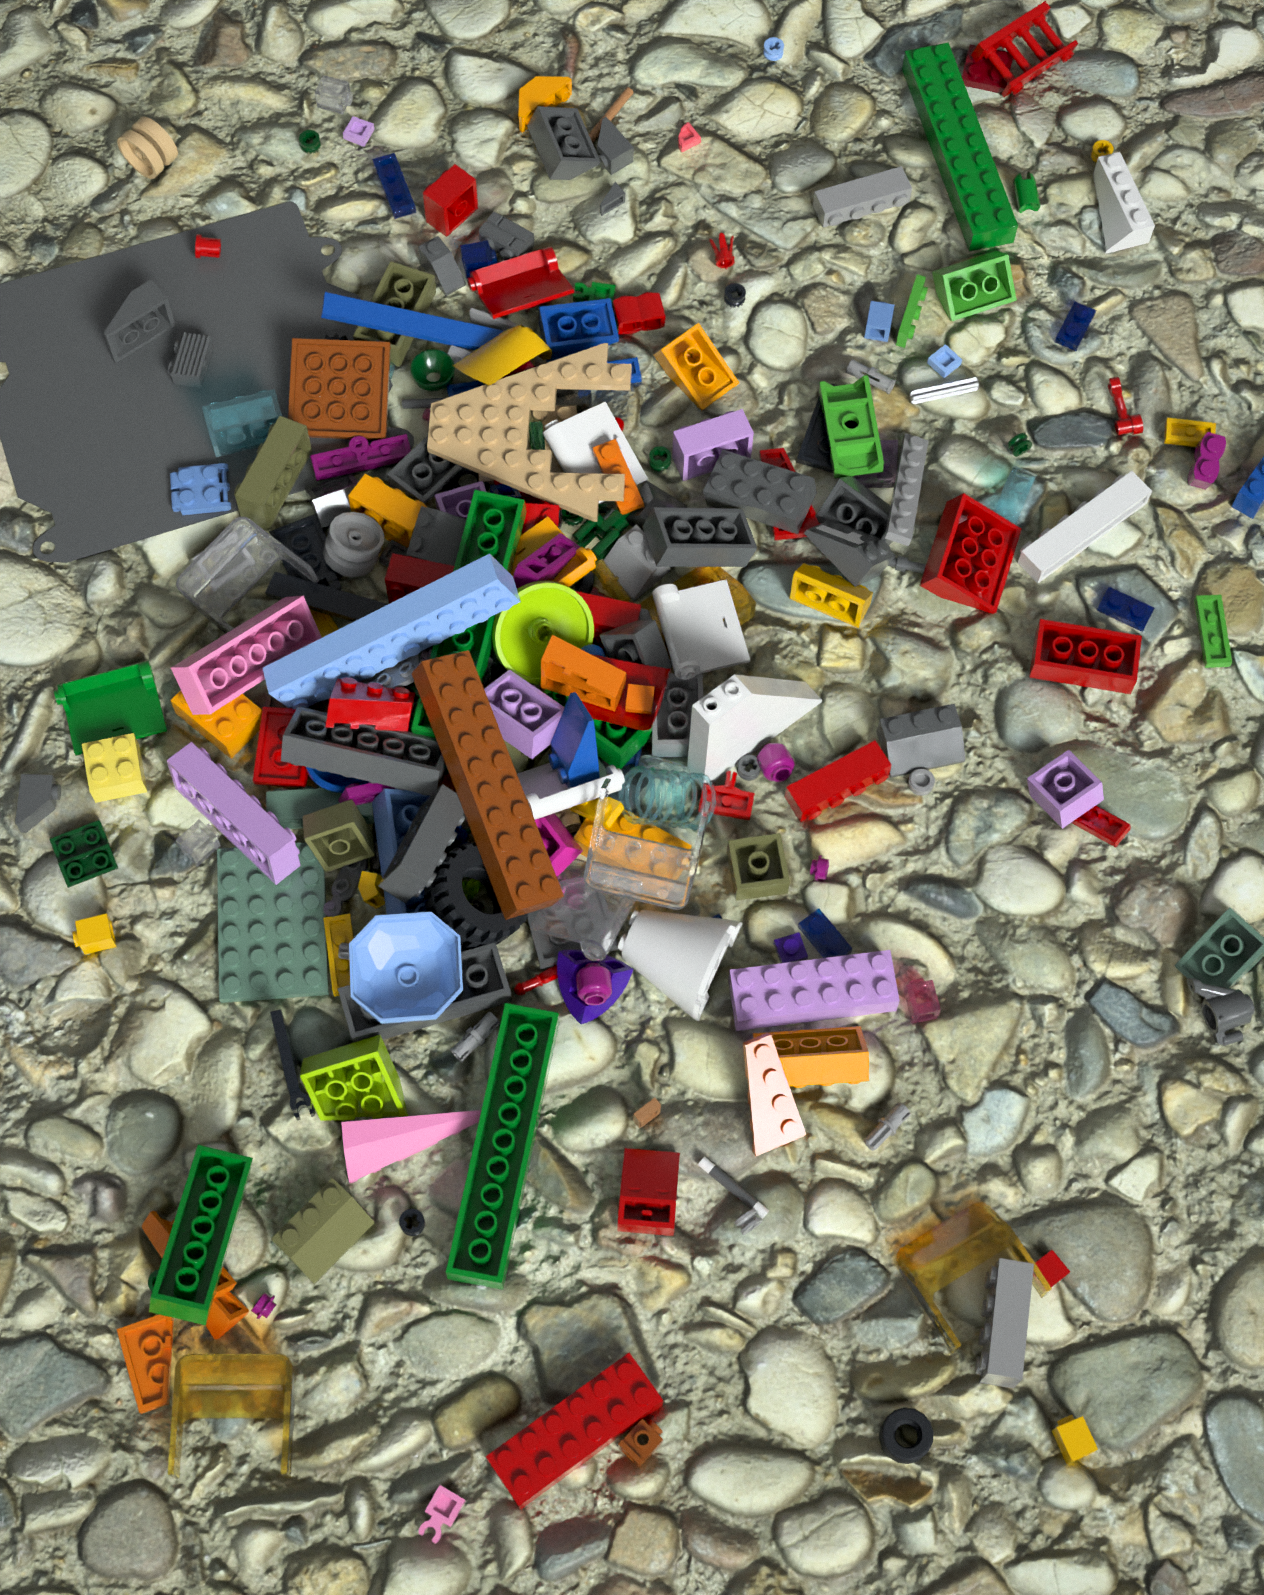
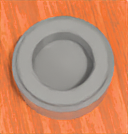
[908,768,935,796]

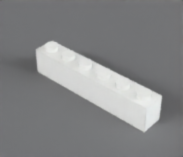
[1018,471,1152,584]

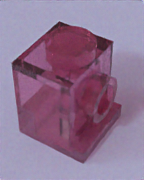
[904,978,941,1024]

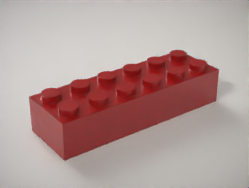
[485,1352,663,1510]

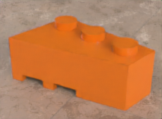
[541,635,626,711]

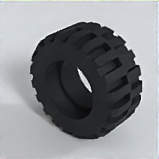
[424,842,528,949]

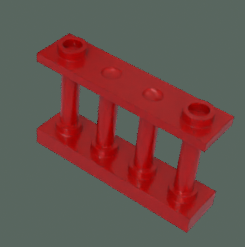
[971,1,1078,97]

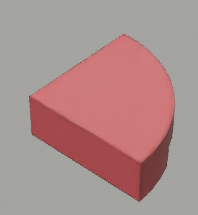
[678,122,701,152]

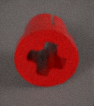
[195,234,221,259]

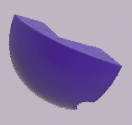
[557,950,633,1024]

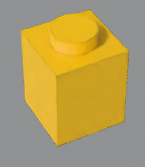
[72,914,117,954]
[1052,1415,1098,1464]

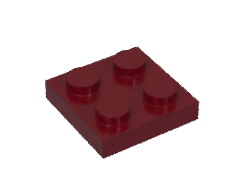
[962,44,1013,94]

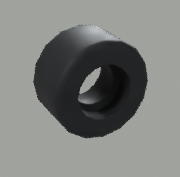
[879,1407,934,1464]

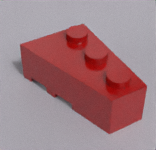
[325,677,415,732]

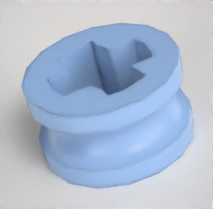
[763,37,784,61]

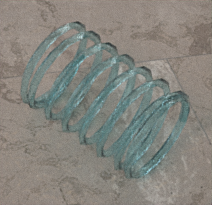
[619,766,716,830]

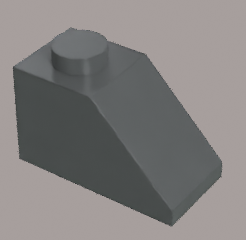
[597,117,634,175]
[418,236,466,296]
[15,774,61,833]

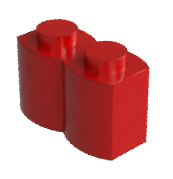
[612,292,666,335]

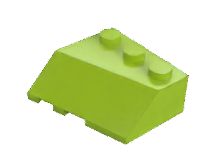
[300,1035,408,1121]

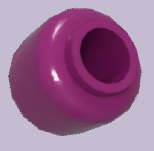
[757,743,795,782]
[576,963,612,1005]

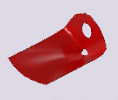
[582,654,671,730]

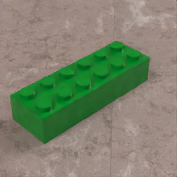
[149,1145,253,1325]

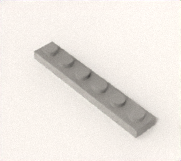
[885,433,928,546]

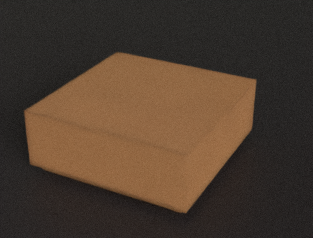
[633,1098,661,1128]

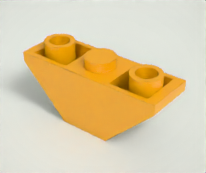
[519,76,572,133]

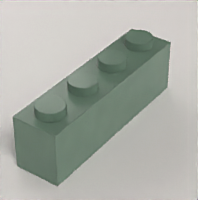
[266,786,375,829]

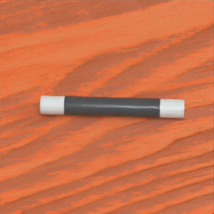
[698,1157,769,1219]

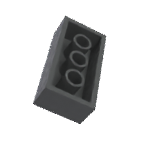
[703,449,817,534]
[643,507,757,567]
[378,784,466,903]

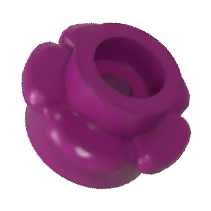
[810,855,829,881]
[251,1292,277,1319]

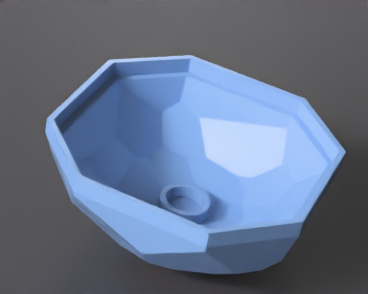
[349,912,463,1024]

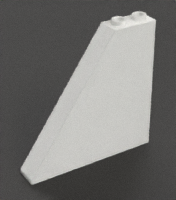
[687,674,822,788]

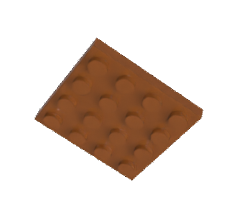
[288,338,391,440]

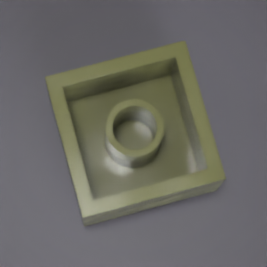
[303,799,375,872]
[727,833,790,901]

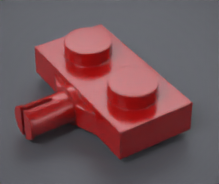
[698,771,755,821]

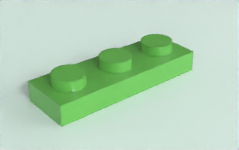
[896,275,928,348]
[1194,595,1232,668]

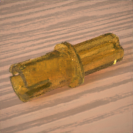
[592,559,630,602]

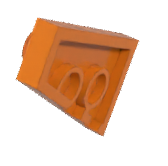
[117,1314,174,1414]

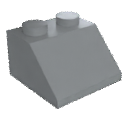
[600,525,670,602]

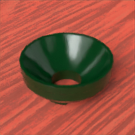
[410,349,455,391]

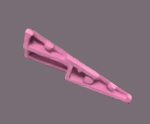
[341,1110,481,1183]

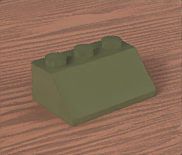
[271,1178,375,1285]

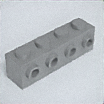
[813,166,912,228]

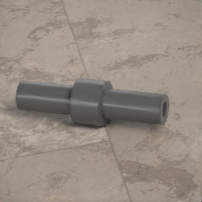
[888,555,926,574]

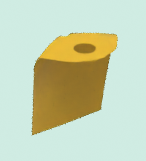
[453,324,552,385]

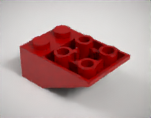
[617,1148,680,1236]

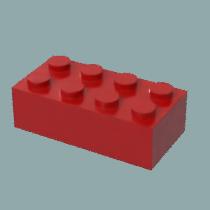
[1029,619,1142,694]

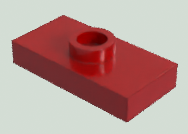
[1072,806,1131,848]

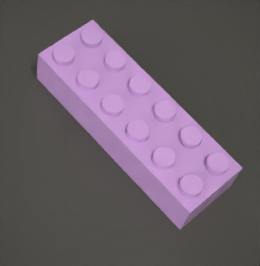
[167,742,301,885]
[728,950,900,1031]

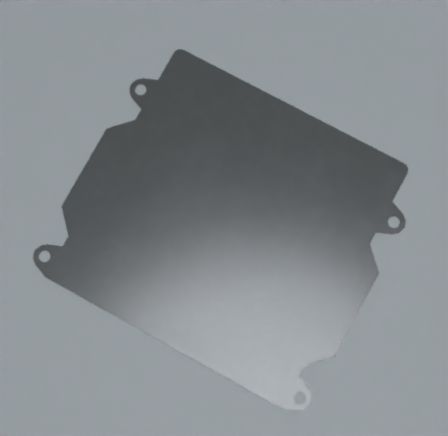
[0,202,414,563]

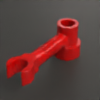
[1108,377,1143,435]

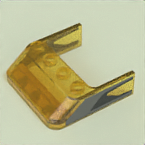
[895,1202,1052,1354]
[168,1354,295,1479]

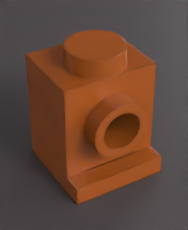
[618,1419,663,1468]

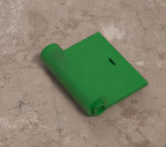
[54,660,167,756]

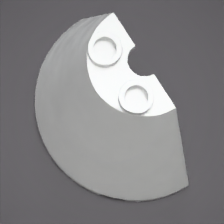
[618,910,742,1021]

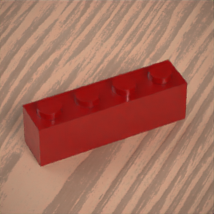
[784,740,892,822]

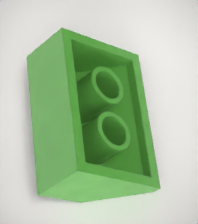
[932,251,1017,321]

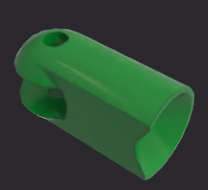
[1013,172,1041,213]

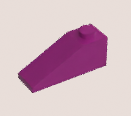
[513,533,580,589]

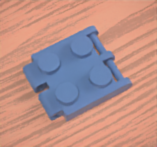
[170,463,231,515]

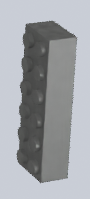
[281,706,448,796]
[338,942,512,1043]

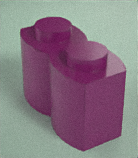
[1188,432,1226,490]

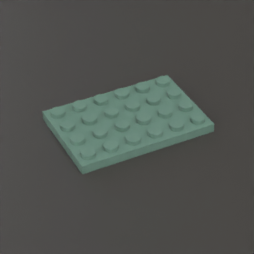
[217,842,329,1003]

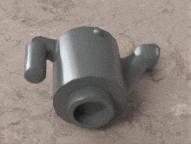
[1187,978,1255,1046]

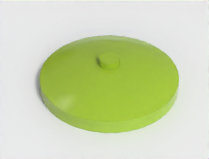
[492,581,594,685]

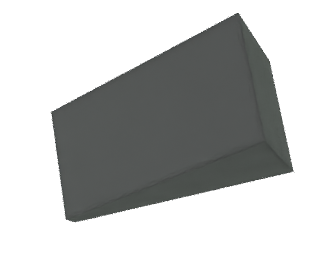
[600,182,625,216]

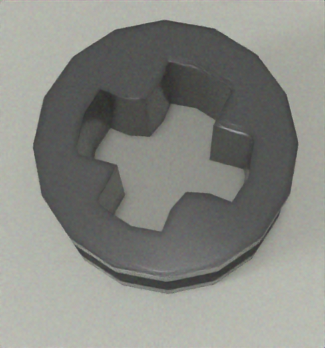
[737,754,761,781]

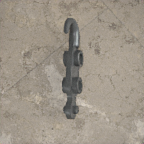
[323,858,368,917]

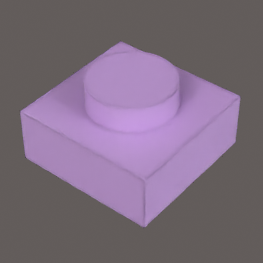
[343,116,374,147]

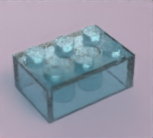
[202,389,282,457]

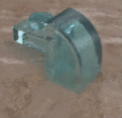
[994,466,1038,524]

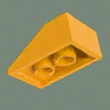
[653,323,739,411]

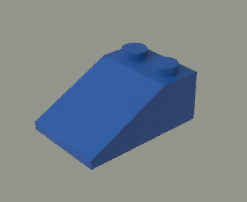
[539,298,619,363]
[549,692,600,789]

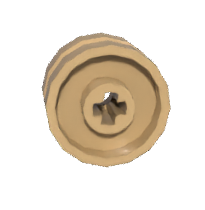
[117,116,178,179]

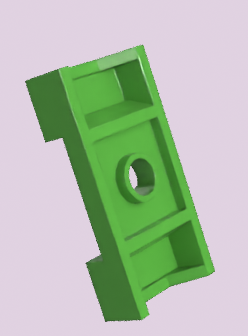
[819,375,884,478]

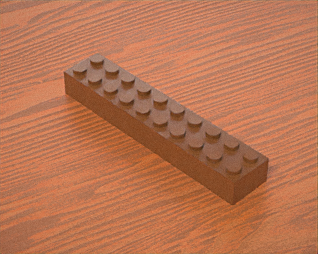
[411,650,564,920]

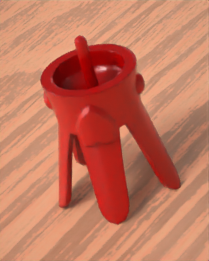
[709,232,735,269]

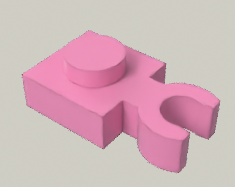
[419,1485,466,1544]

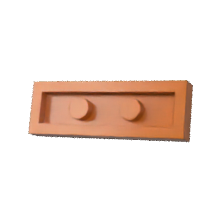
[593,439,644,515]

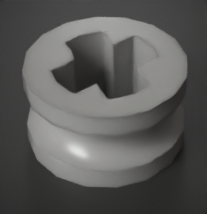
[735,1209,763,1235]

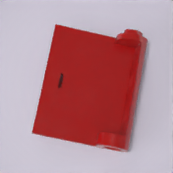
[467,246,574,319]

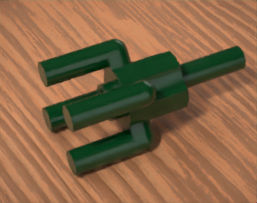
[572,496,644,568]

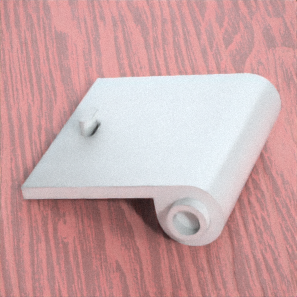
[542,402,648,504]
[652,579,750,680]
[517,759,625,820]

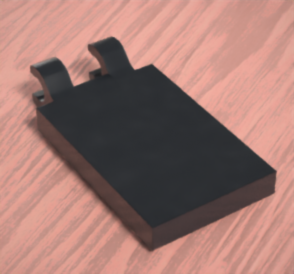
[797,383,858,473]
[269,514,343,591]
[270,1009,315,1121]

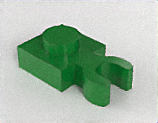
[573,282,616,307]

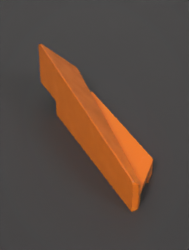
[142,1211,249,1339]

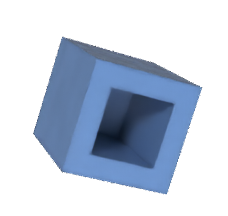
[864,301,895,342]

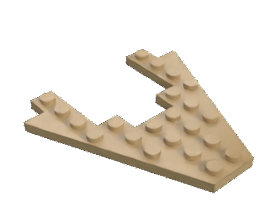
[427,343,632,522]

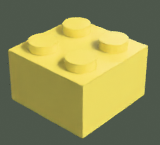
[82,733,147,803]

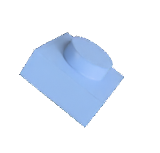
[927,344,962,378]

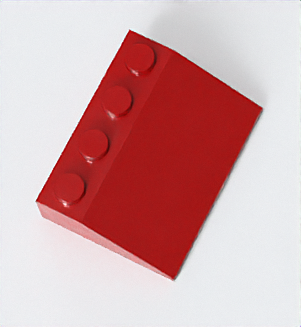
[920,493,1022,614]

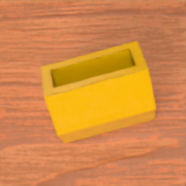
[358,871,385,909]

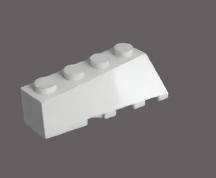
[1093,152,1155,254]

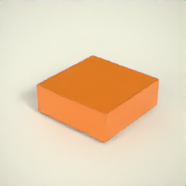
[625,684,655,714]

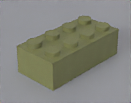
[353,261,436,367]
[234,416,312,531]

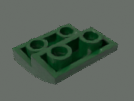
[49,820,119,888]

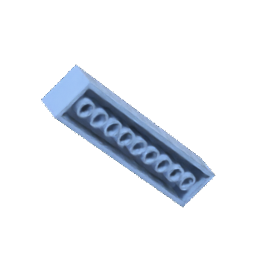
[263,554,521,709]

